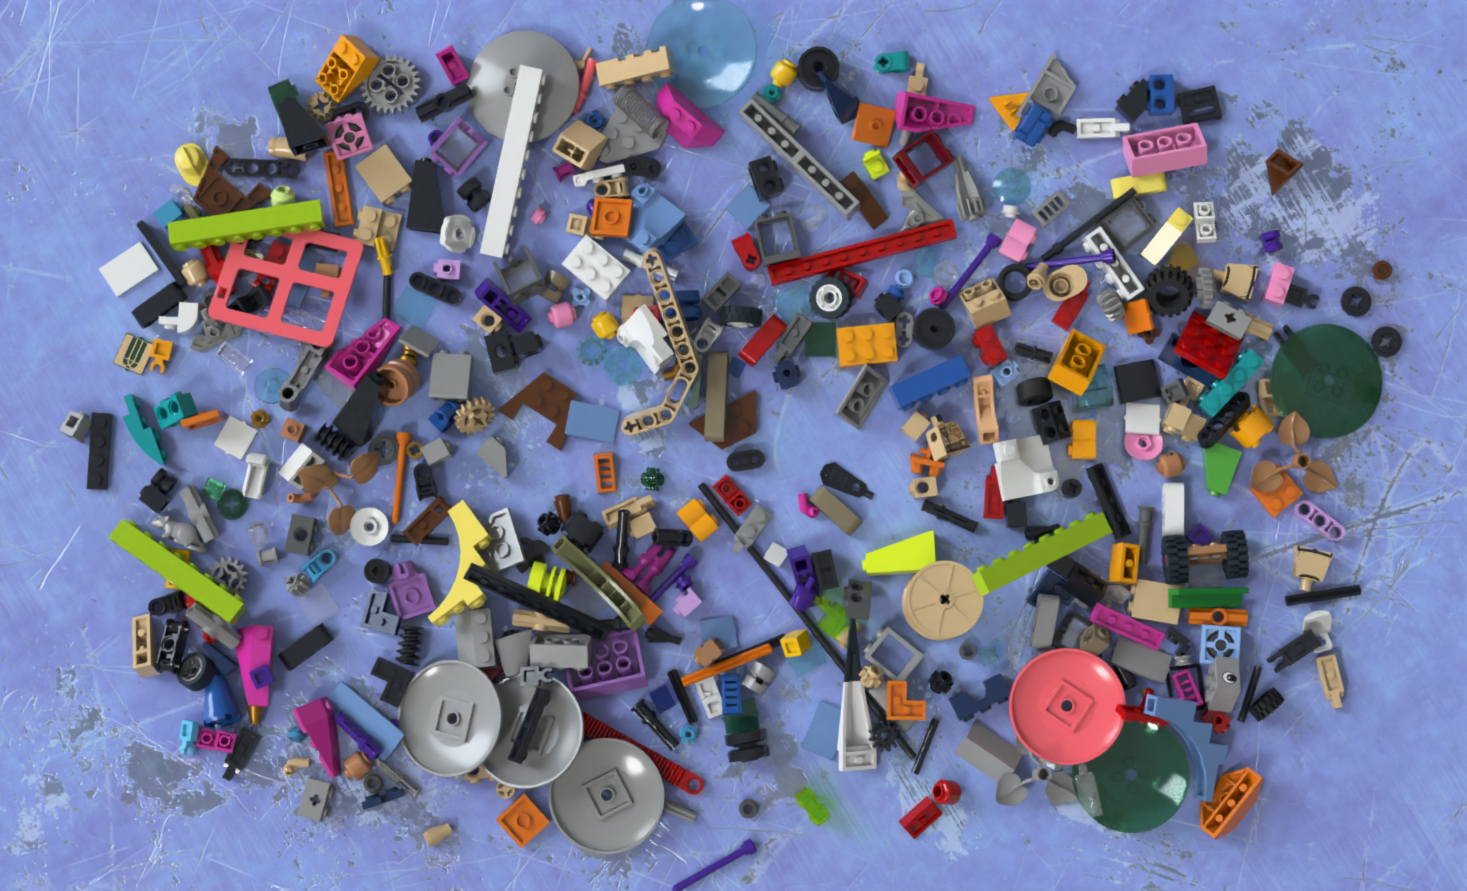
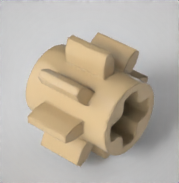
[859,664,884,688]

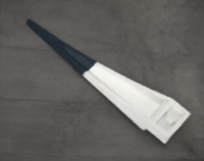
[837,618,877,771]

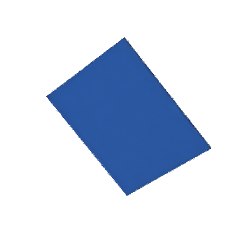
[729,356,747,379]

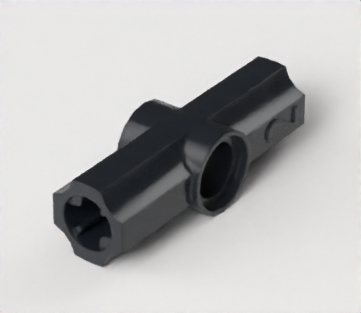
[415,83,473,123]

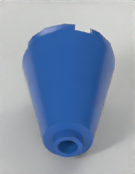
[203,673,243,728]

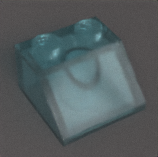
[1070,364,1114,412]

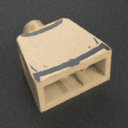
[1211,263,1259,304]
[1292,545,1333,592]

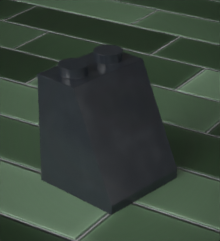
[277,98,331,156]

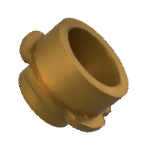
[250,409,269,428]

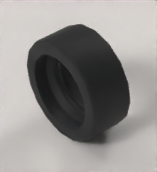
[997,264,1032,301]

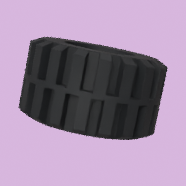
[1144,264,1193,317]

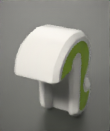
[242,452,270,500]

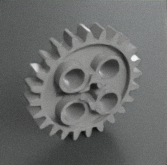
[360,54,422,116]

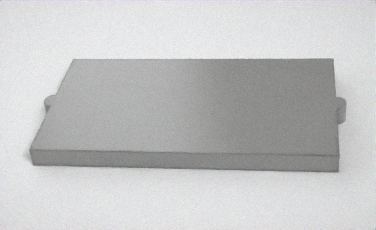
[1110,635,1172,684]

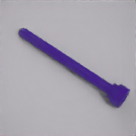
[939,232,1003,310]
[1025,248,1116,270]
[649,553,699,603]
[672,838,757,891]

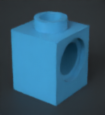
[153,199,186,230]

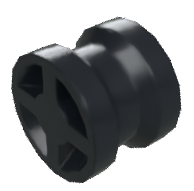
[1061,478,1082,498]

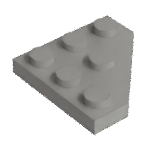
[597,106,668,165]
[478,507,527,574]

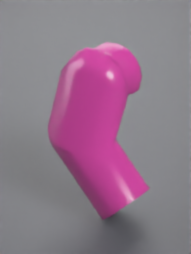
[798,493,819,518]

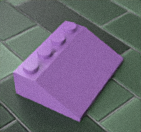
[565,630,648,702]

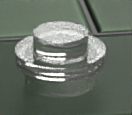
[750,272,767,291]

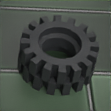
[1248,687,1285,722]

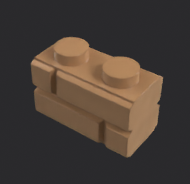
[693,636,726,667]

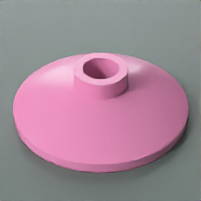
[1124,433,1163,461]

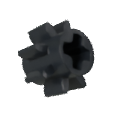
[537,511,561,537]
[928,670,954,694]

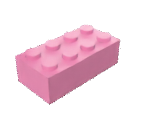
[1122,123,1207,178]

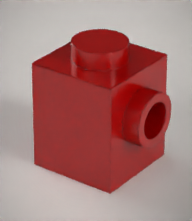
[1199,708,1231,734]

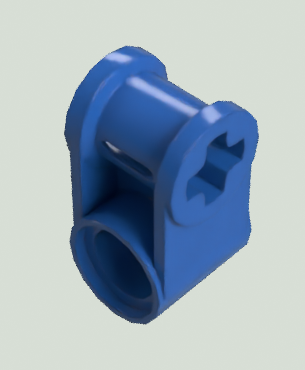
[428,400,460,433]

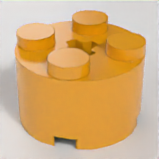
[1228,404,1274,448]

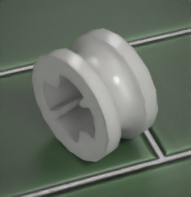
[1174,655,1192,666]

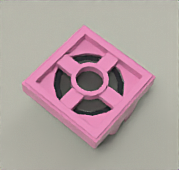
[325,112,374,161]

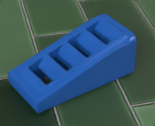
[721,674,742,715]

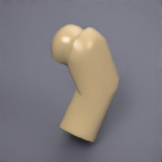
[897,172,917,193]

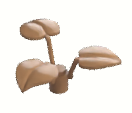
[1250,411,1337,493]
[297,452,379,536]

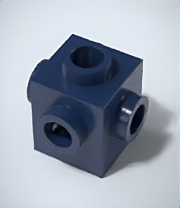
[772,360,801,391]

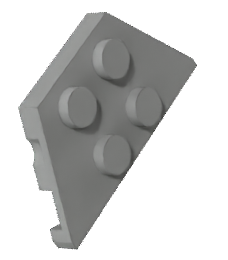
[1015,53,1076,121]

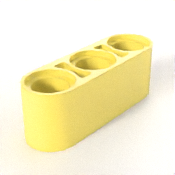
[1110,172,1168,200]

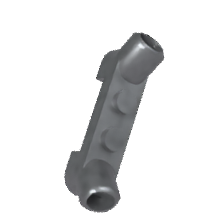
[278,338,336,412]

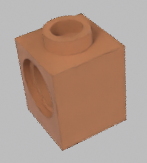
[280,417,308,444]

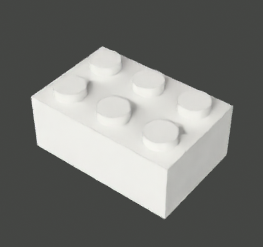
[562,235,631,303]

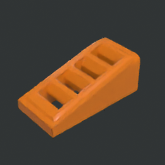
[593,451,617,493]

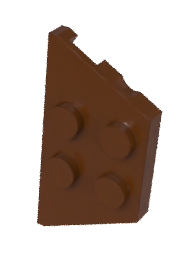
[689,391,756,450]

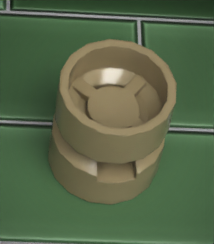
[539,269,570,304]

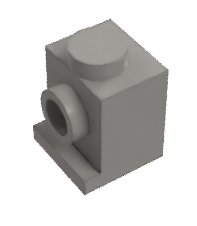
[59,410,92,443]

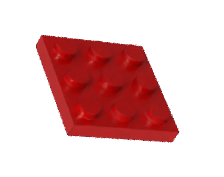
[1173,310,1243,380]

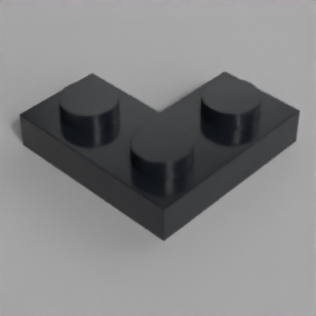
[370,656,414,708]

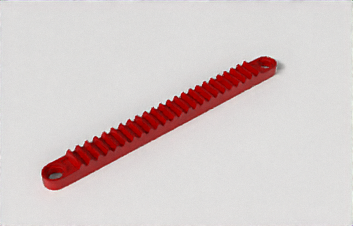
[499,673,704,795]

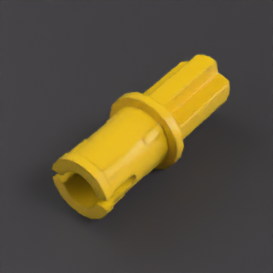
[374,237,395,276]

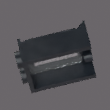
[1052,610,1112,659]

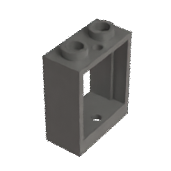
[753,211,801,268]

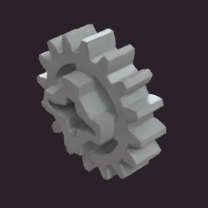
[1193,267,1217,309]
[207,557,249,597]

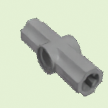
[179,485,220,544]
[185,602,242,650]

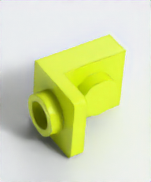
[862,149,890,181]

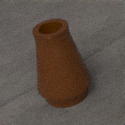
[553,494,572,523]

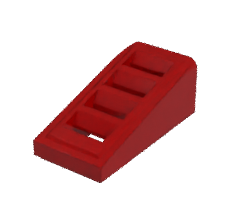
[827,268,869,299]

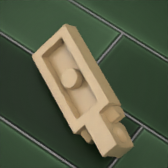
[601,494,656,530]
[1315,654,1344,709]

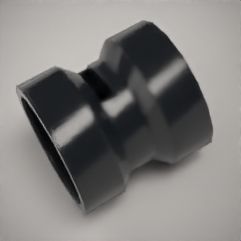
[150,468,178,495]

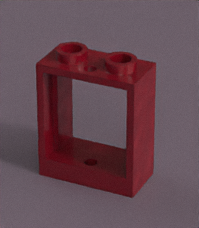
[892,130,955,189]

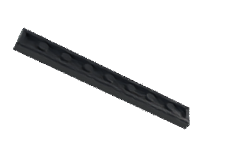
[463,562,612,642]

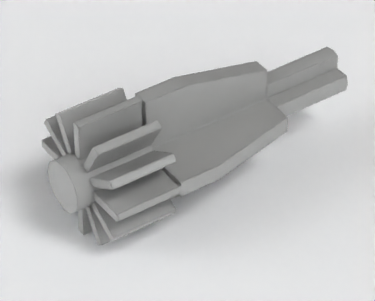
[953,155,987,222]

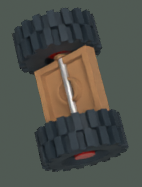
[1161,530,1249,584]

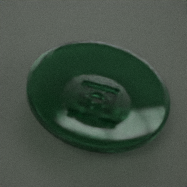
[1270,324,1382,439]
[1072,721,1190,833]

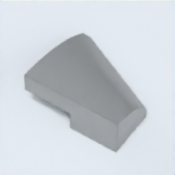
[495,629,533,678]

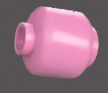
[547,302,577,328]

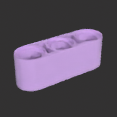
[1293,501,1345,542]

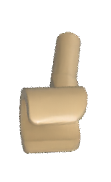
[575,47,593,72]

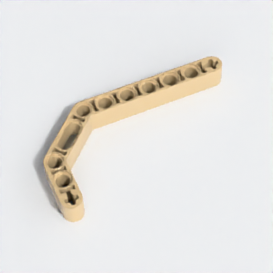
[621,247,700,435]

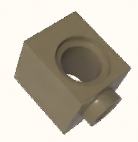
[1080,623,1110,656]

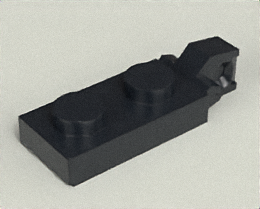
[222,727,260,781]

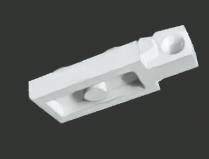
[1076,118,1130,139]
[573,164,626,187]

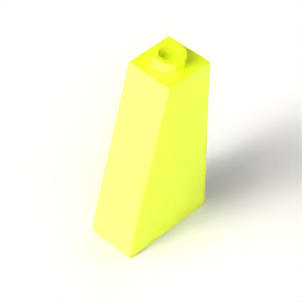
[862,531,936,576]

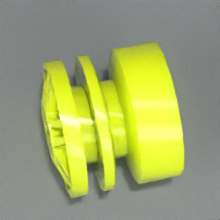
[527,561,567,602]

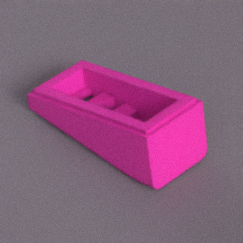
[1171,668,1204,709]

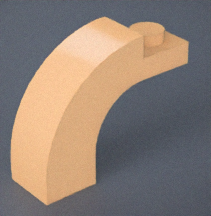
[972,375,999,445]

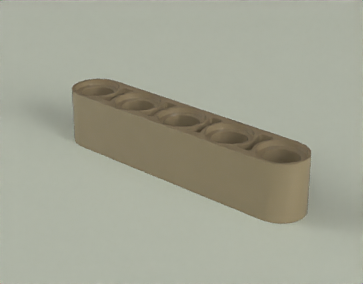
[704,351,729,442]

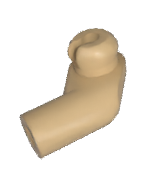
[283,757,310,777]

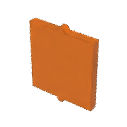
[1122,298,1155,335]

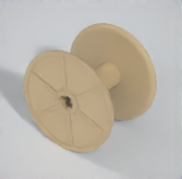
[902,561,984,641]

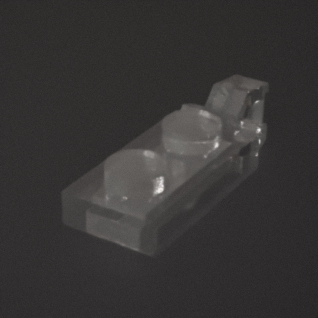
[1075,763,1103,819]

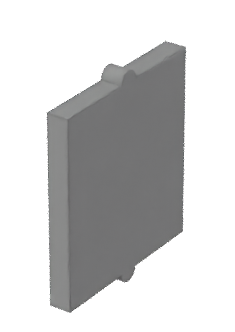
[398,325,441,358]

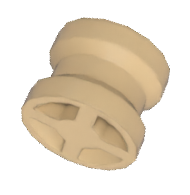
[496,782,516,799]

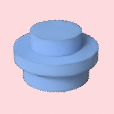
[895,269,914,288]

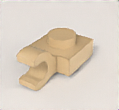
[907,62,928,95]
[1178,376,1204,407]

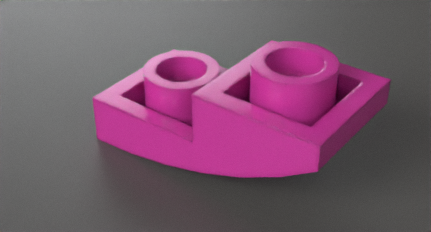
[195,727,237,754]

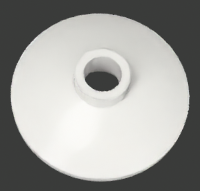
[350,507,389,546]

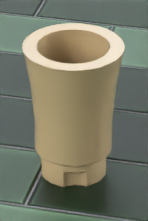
[268,137,311,162]

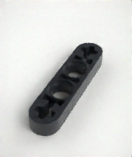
[224,158,300,179]
[1197,392,1251,449]

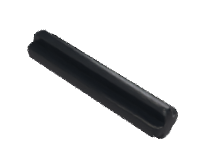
[667,669,698,724]

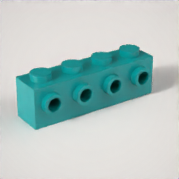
[1195,349,1265,419]

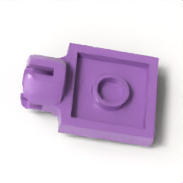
[387,560,437,620]

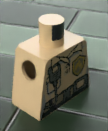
[926,414,971,461]

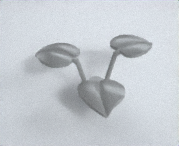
[995,735,1080,806]

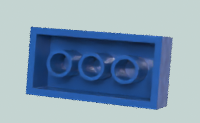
[889,355,971,411]

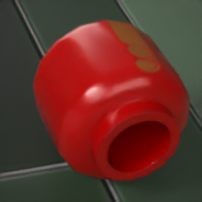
[932,780,961,805]

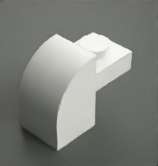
[158,302,202,335]

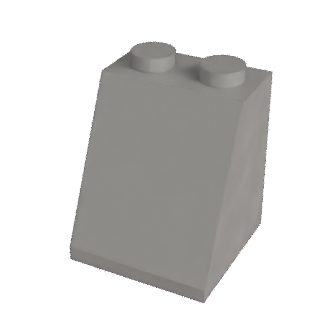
[428,350,473,402]

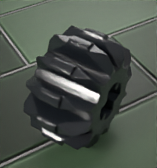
[868,719,901,752]

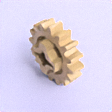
[454,396,495,435]

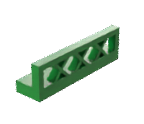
[1168,587,1249,608]

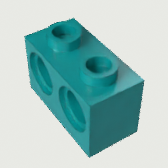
[153,391,198,430]

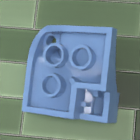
[623,183,687,257]

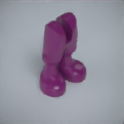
[621,545,676,596]

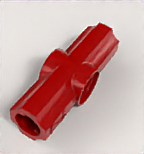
[199,245,238,298]

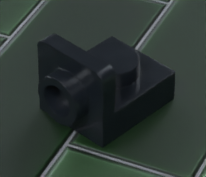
[1165,627,1190,656]

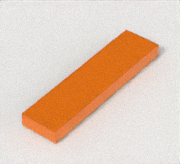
[324,151,355,228]
[601,561,663,626]

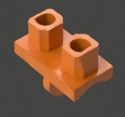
[910,444,945,477]

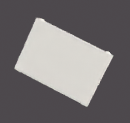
[99,242,159,297]

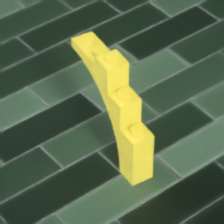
[428,500,493,627]

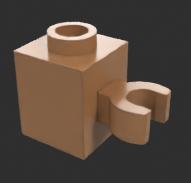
[315,263,342,299]

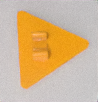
[989,93,1028,131]

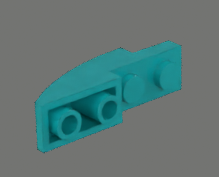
[123,394,168,466]

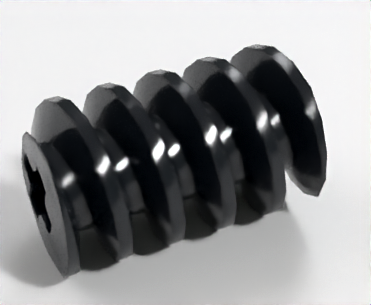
[314,422,357,461]
[395,625,424,666]

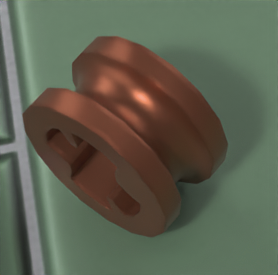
[566,569,576,586]

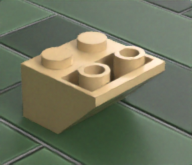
[551,119,609,171]
[958,277,1011,330]

